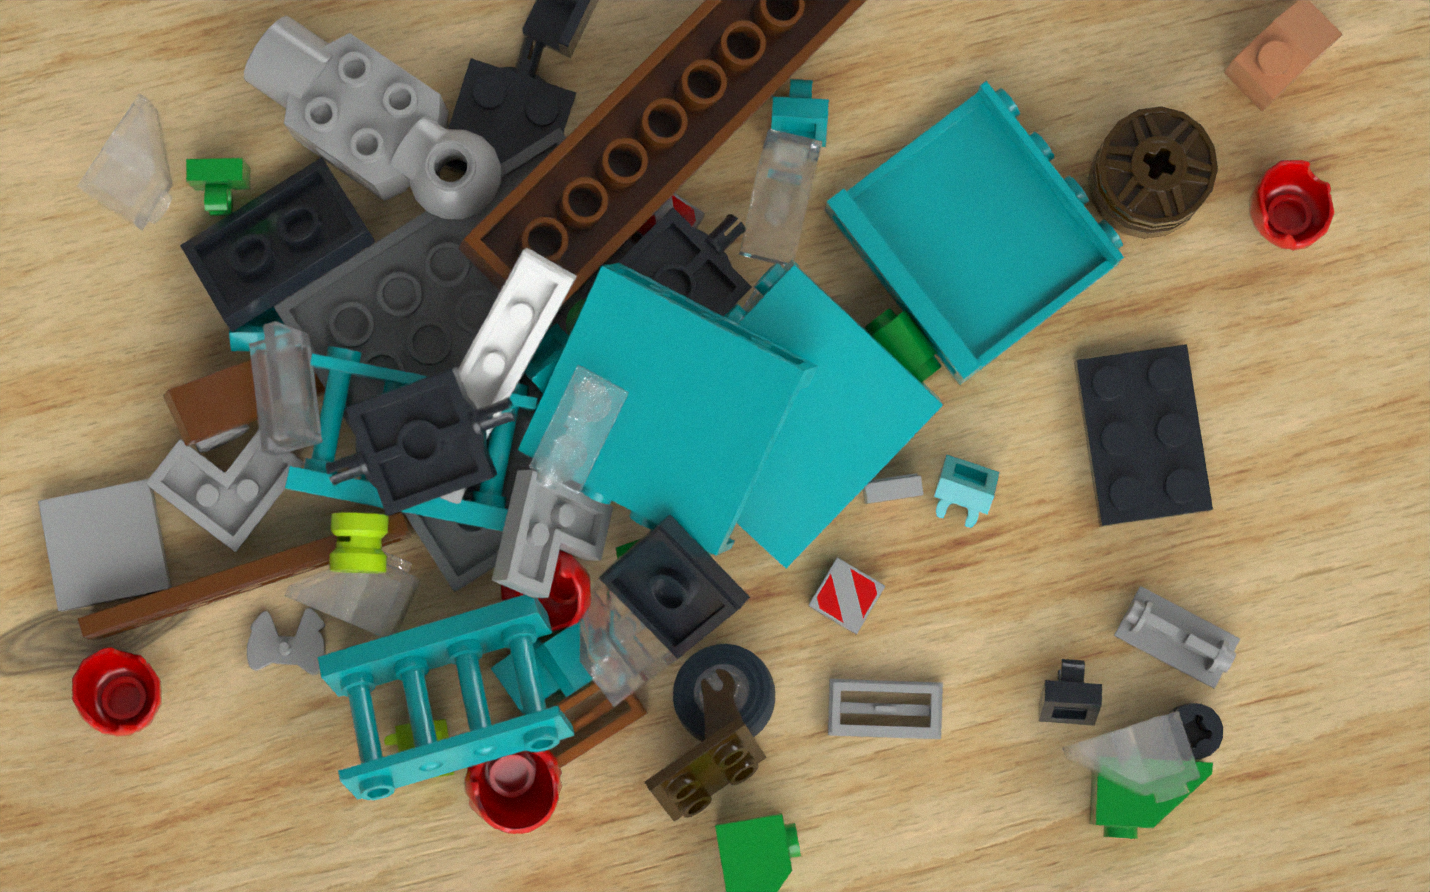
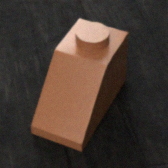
[1224,0,1343,112]

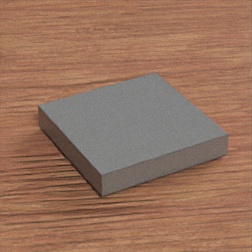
[38,479,172,612]

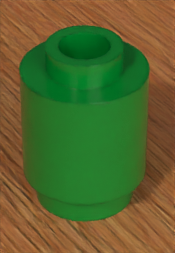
[864,308,942,383]

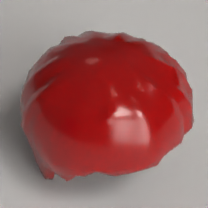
[464,750,563,834]

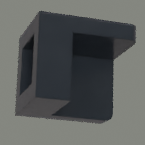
[522,0,598,58]

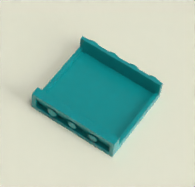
[825,81,1124,385]
[723,259,943,569]
[518,263,818,556]

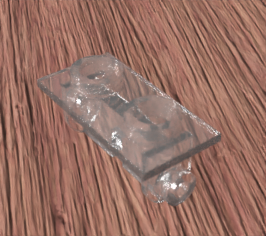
[529,365,629,494]

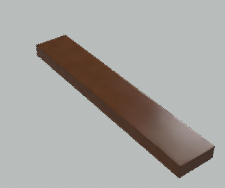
[78,512,413,641]

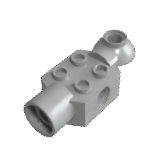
[244,16,501,219]

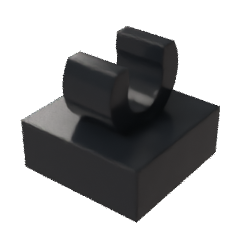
[1039,659,1102,726]

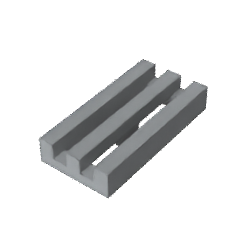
[828,679,943,739]

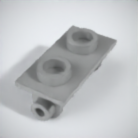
[1114,586,1240,689]

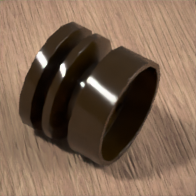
[1088,106,1218,239]

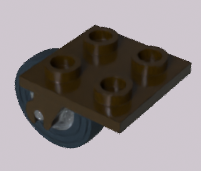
[644,644,775,822]

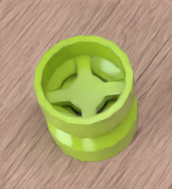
[329,513,389,574]

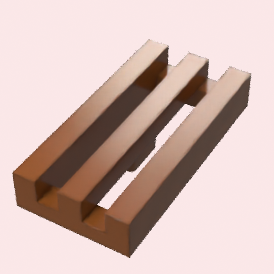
[549,665,648,768]

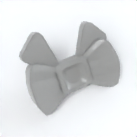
[247,608,326,675]

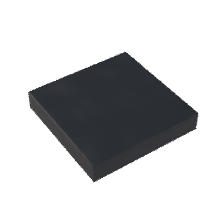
[599,514,750,659]

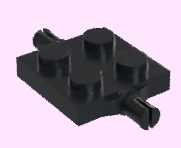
[442,37,577,175]
[617,207,752,316]
[326,366,517,516]

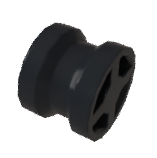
[1161,703,1224,760]

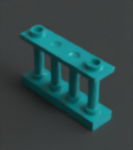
[285,346,538,531]
[317,595,575,800]

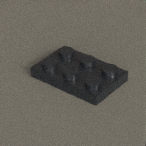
[180,157,375,332]
[1074,344,1213,527]

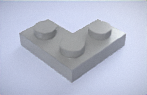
[145,429,304,552]
[492,470,613,598]

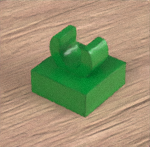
[186,158,250,216]

